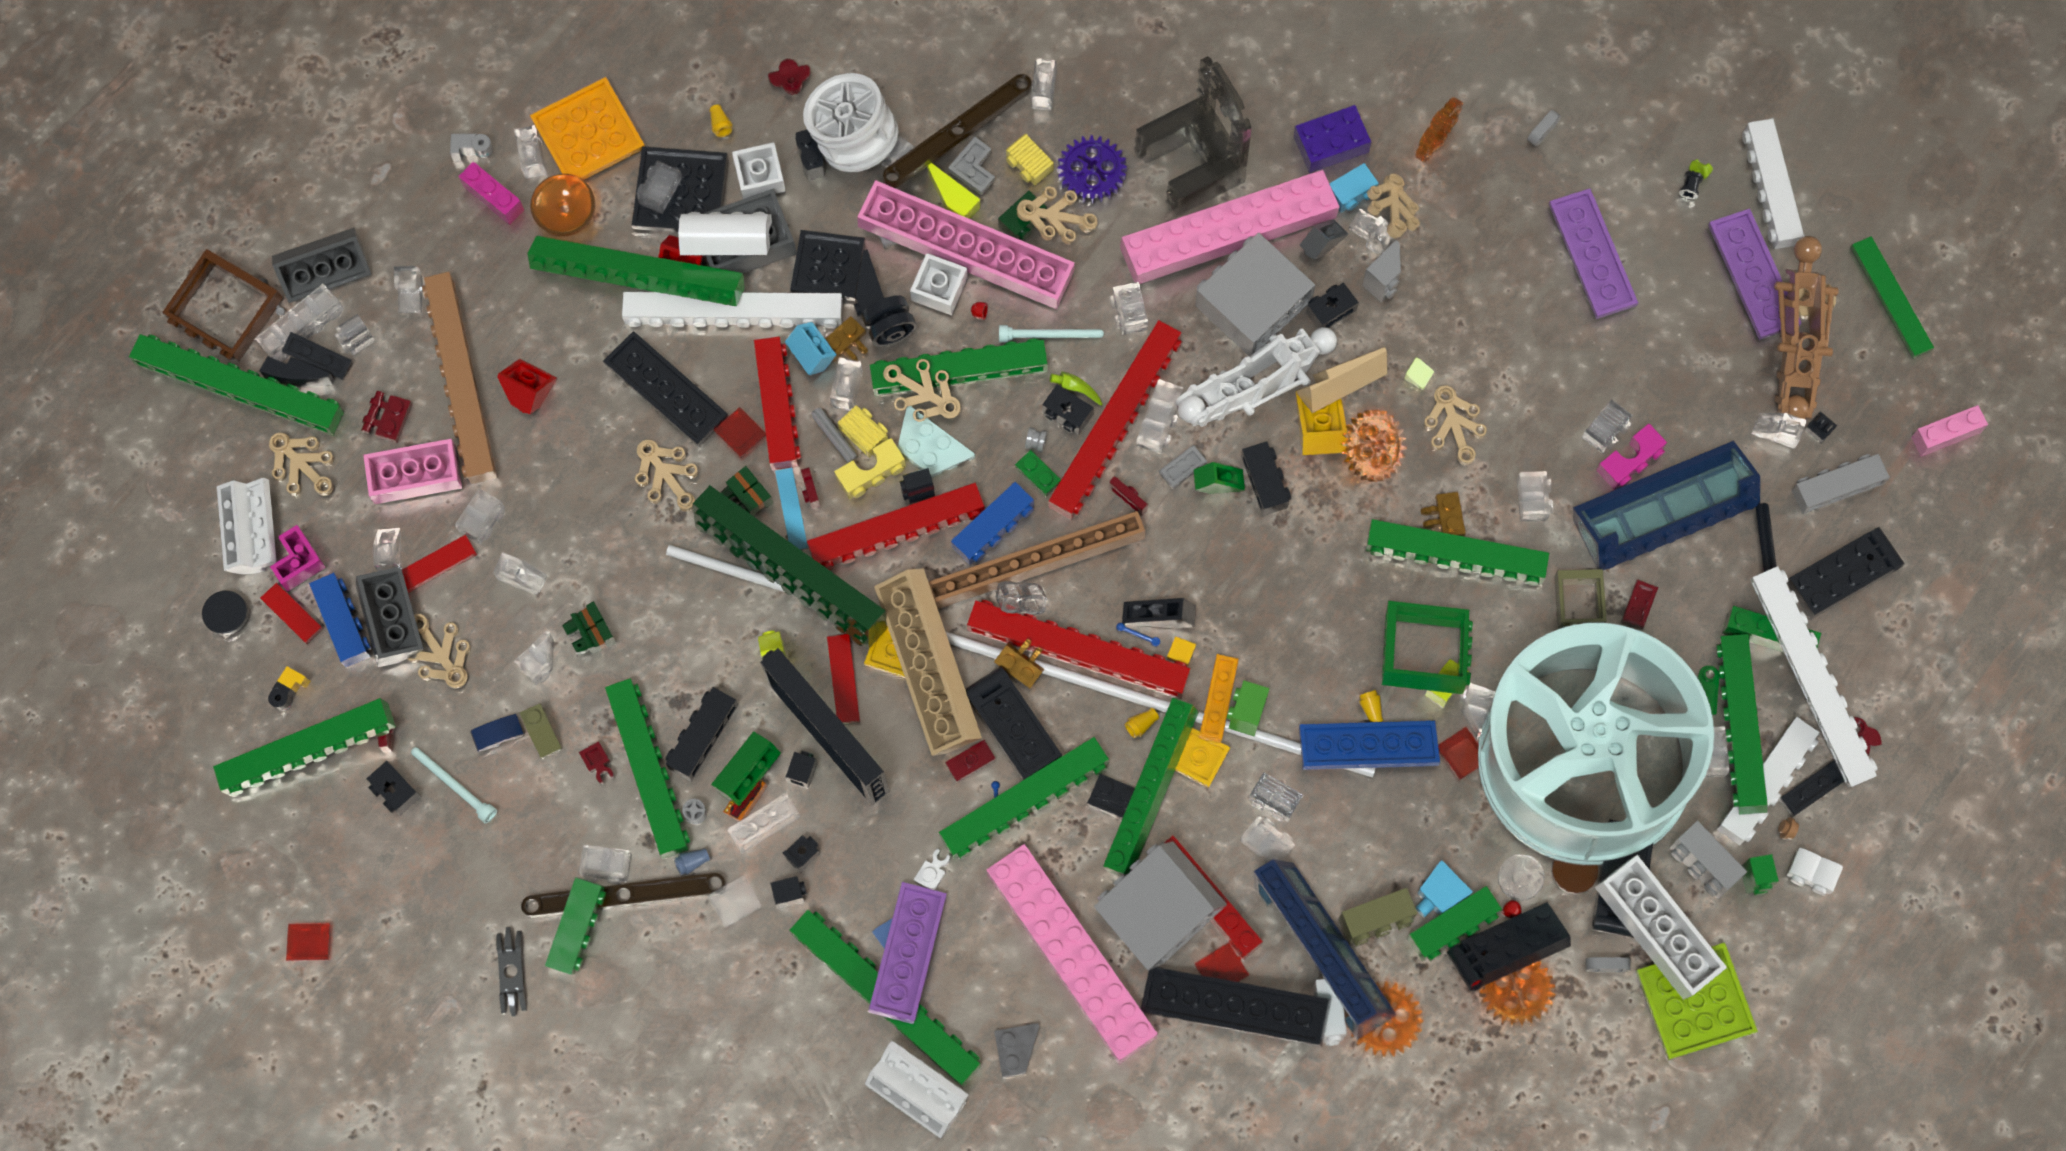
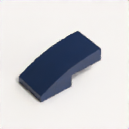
[470,714,524,752]

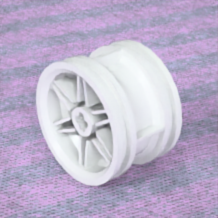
[803,73,899,172]

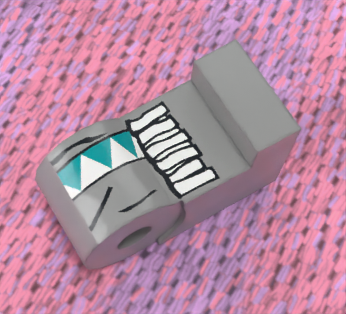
[450,134,493,162]

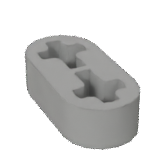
[1527,110,1561,146]
[1586,957,1631,972]

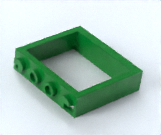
[1381,601,1473,695]

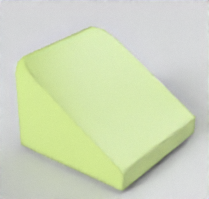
[1404,357,1434,390]

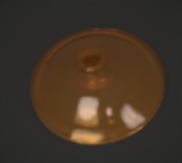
[530,174,596,237]

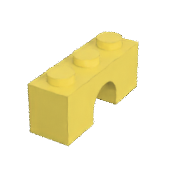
[834,438,906,500]

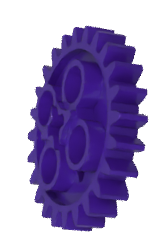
[1057,135,1127,203]

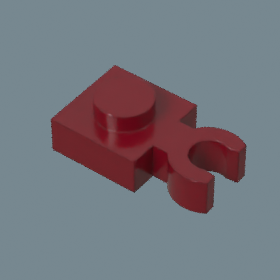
[801,467,820,510]
[579,741,614,785]

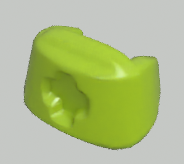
[1689,159,1713,179]

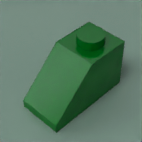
[1193,462,1245,494]

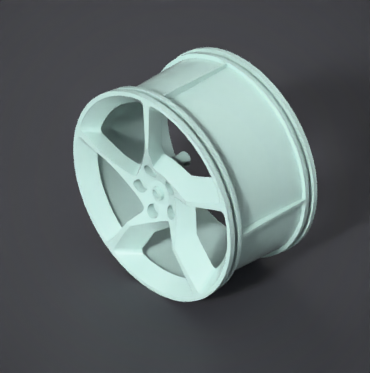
[1478,623,1714,865]

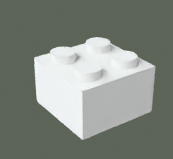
[732,142,786,199]
[910,253,968,315]

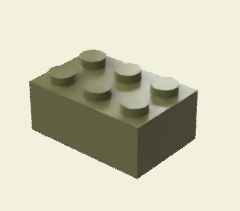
[1338,888,1418,947]

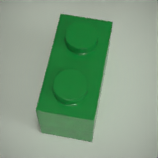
[1741,854,1779,896]

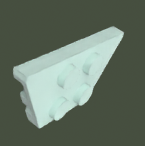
[897,406,975,478]

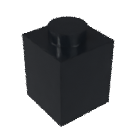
[785,751,818,789]
[770,876,807,909]

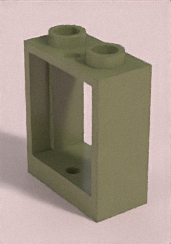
[1554,569,1607,628]

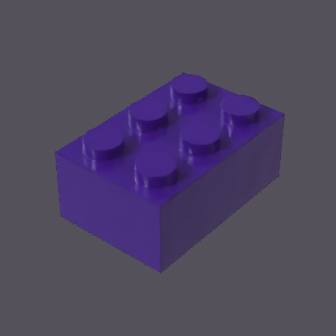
[1293,105,1371,174]

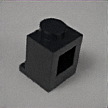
[782,835,820,873]

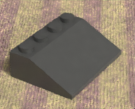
[703,189,797,273]

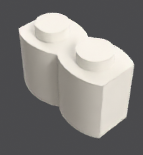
[1786,848,1843,896]

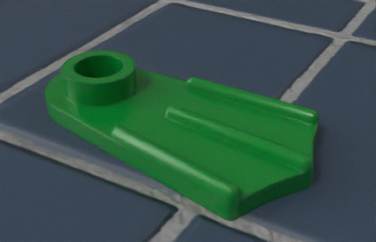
[1697,665,1719,716]

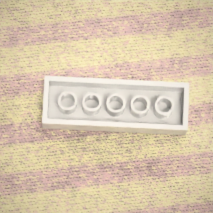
[1594,855,1727,1000]

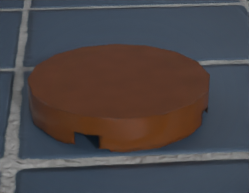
[1551,860,1599,895]

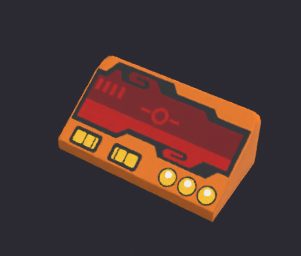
[723,780,767,824]

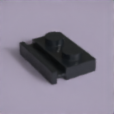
[1087,774,1135,820]

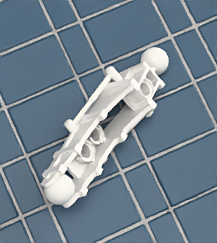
[1176,327,1337,427]

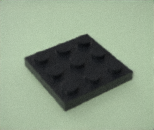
[790,230,865,301]

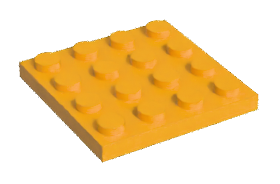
[530,77,645,187]

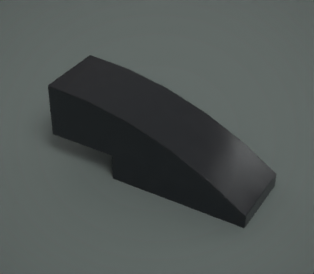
[259,356,335,387]

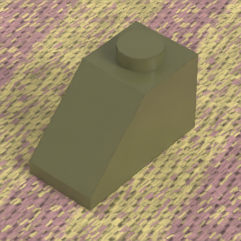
[520,703,562,759]

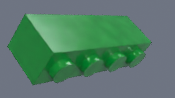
[1722,606,1821,653]
[545,877,606,975]
[1407,886,1502,962]

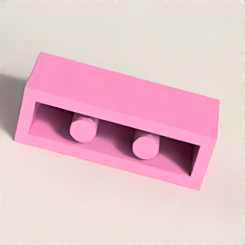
[1911,405,1988,457]

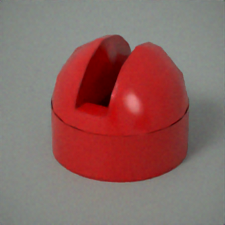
[971,302,988,320]
[1501,900,1522,919]

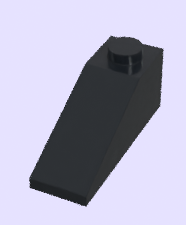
[854,250,884,317]
[1122,598,1196,628]

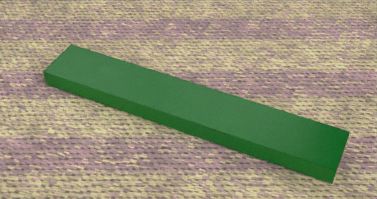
[1851,236,1934,358]

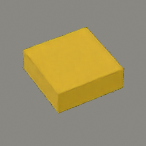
[1167,636,1196,666]

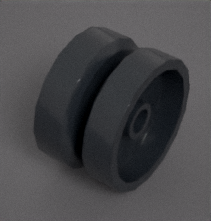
[861,295,917,347]

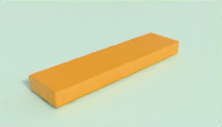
[1199,654,1239,743]

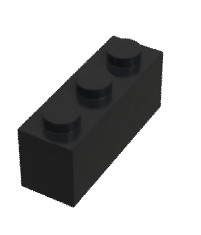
[1241,441,1291,516]

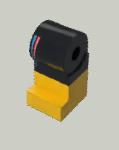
[268,666,311,711]

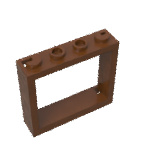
[162,249,283,361]

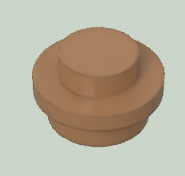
[1778,817,1799,840]

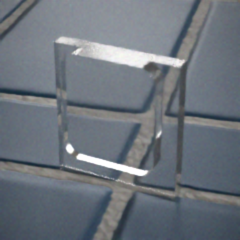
[1614,683,1658,714]
[708,875,762,928]

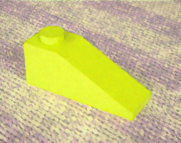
[927,163,981,219]

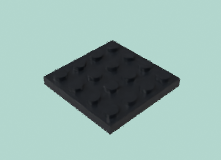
[631,146,728,232]

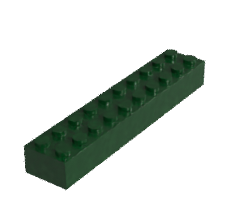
[692,485,886,649]

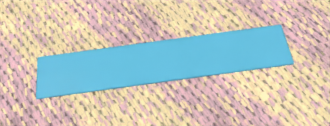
[775,468,808,549]

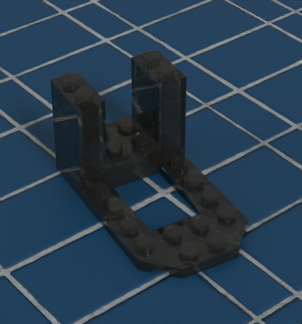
[1134,56,1252,216]

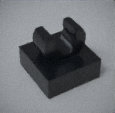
[1805,411,1837,443]

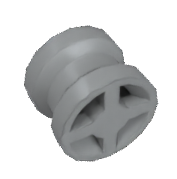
[1025,427,1047,452]
[682,798,707,825]

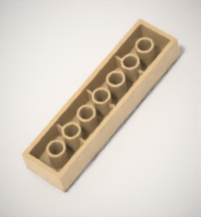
[874,569,982,756]

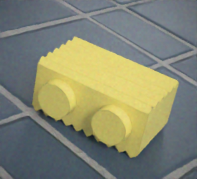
[1006,134,1054,186]
[838,405,888,458]

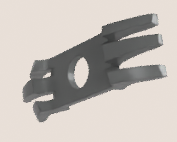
[496,927,527,1017]

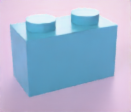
[1329,163,1379,213]
[785,322,836,375]

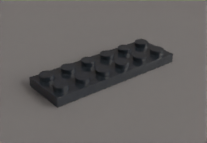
[603,331,729,447]

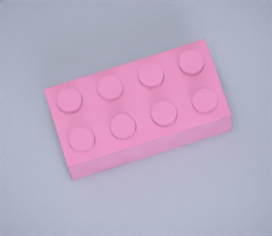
[363,439,462,504]

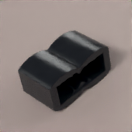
[795,130,825,181]
[899,468,935,504]

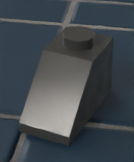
[1300,219,1349,260]

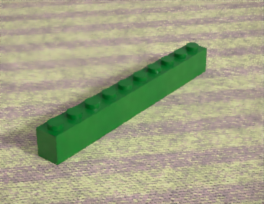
[527,236,745,307]
[129,334,344,436]
[789,910,981,1088]

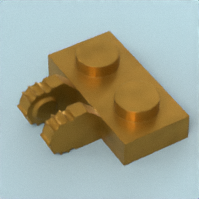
[825,316,868,363]
[1421,492,1466,536]
[994,639,1044,689]

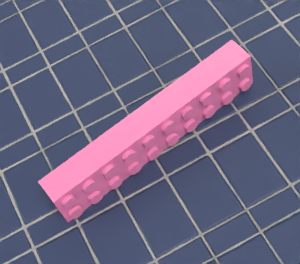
[1120,170,1340,285]
[857,180,1075,309]
[986,844,1158,1064]

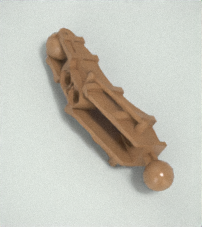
[1774,236,1839,423]

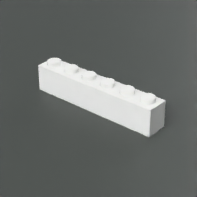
[1742,119,1804,249]
[1717,717,1820,845]

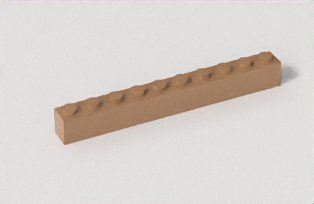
[422,272,497,484]
[928,511,1145,609]

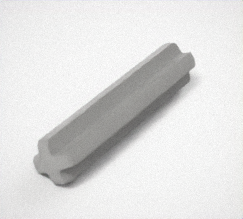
[811,407,857,463]

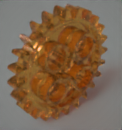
[1415,97,1463,162]
[1341,410,1407,482]
[1479,961,1556,1028]
[1346,981,1423,1059]

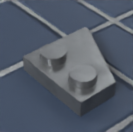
[994,1023,1039,1078]

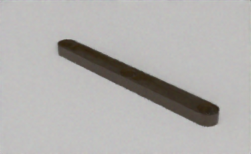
[882,74,1032,188]
[521,873,726,918]

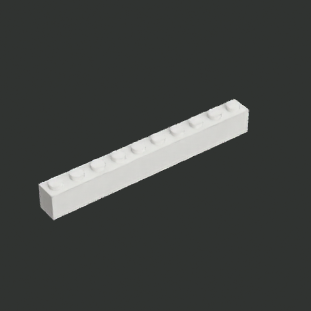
[622,292,843,328]
[1750,566,1878,788]

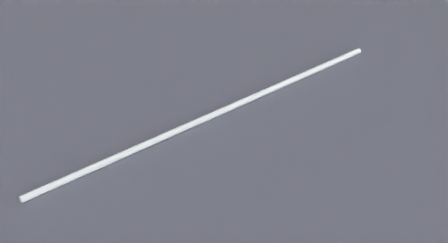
[666,544,1376,778]

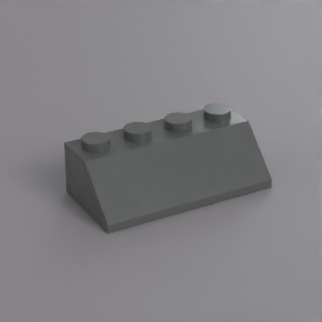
[272,227,372,303]
[355,566,423,668]

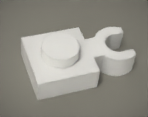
[914,849,950,890]

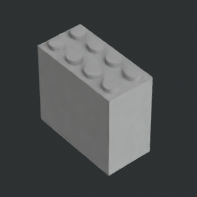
[1195,233,1315,356]
[1094,842,1227,970]

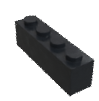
[665,687,738,782]

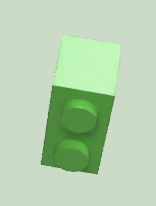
[1227,680,1270,737]

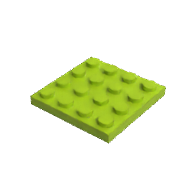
[1636,943,1758,1060]

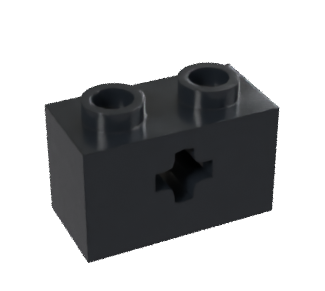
[1306,282,1359,328]
[1042,384,1094,435]
[366,760,421,816]

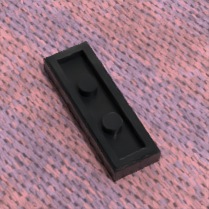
[281,332,352,380]
[1779,760,1845,818]

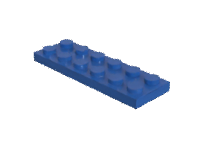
[1299,720,1440,770]

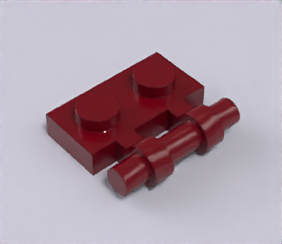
[361,391,413,443]

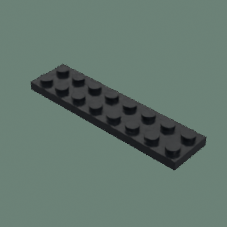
[1141,967,1331,1047]

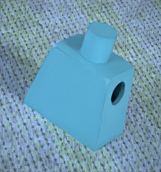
[1415,860,1473,918]

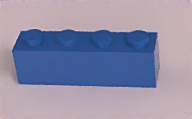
[951,482,1034,565]
[309,573,371,668]

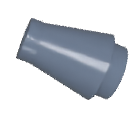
[674,848,710,875]

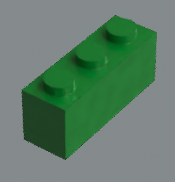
[711,731,781,806]

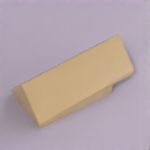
[1296,347,1387,413]

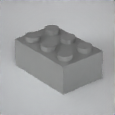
[1669,821,1747,899]

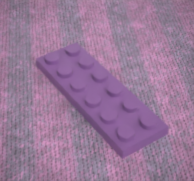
[1548,188,1638,319]
[1708,208,1801,340]
[868,882,947,1024]

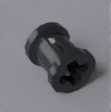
[1679,171,1704,199]

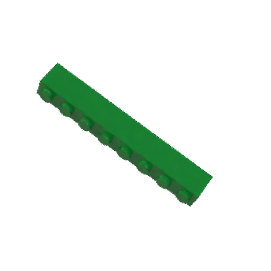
[870,338,1048,396]
[1365,519,1550,586]
[1716,634,1768,815]
[605,678,691,859]
[213,698,396,796]
[1103,698,1199,876]
[939,737,1109,859]

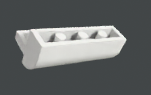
[679,212,772,255]
[217,478,276,574]
[864,1041,968,1139]

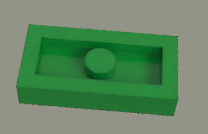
[1015,450,1061,497]

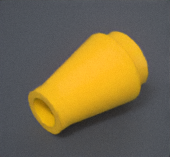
[709,104,733,137]
[1359,690,1384,722]
[1124,708,1159,738]

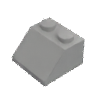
[1362,240,1401,303]

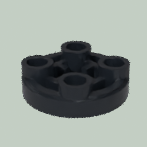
[202,590,250,637]

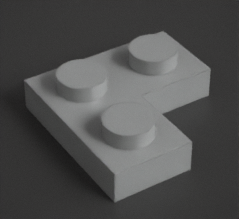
[948,137,995,196]

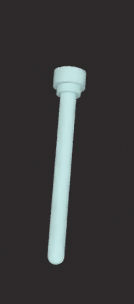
[999,325,1104,342]
[411,747,497,824]

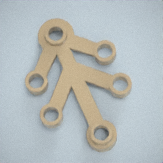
[1367,174,1420,238]
[1017,186,1098,244]
[883,359,961,422]
[1424,385,1487,465]
[269,433,334,496]
[635,440,698,512]
[408,614,471,688]

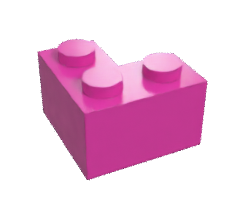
[270,525,326,592]

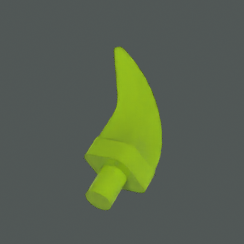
[1049,371,1103,406]

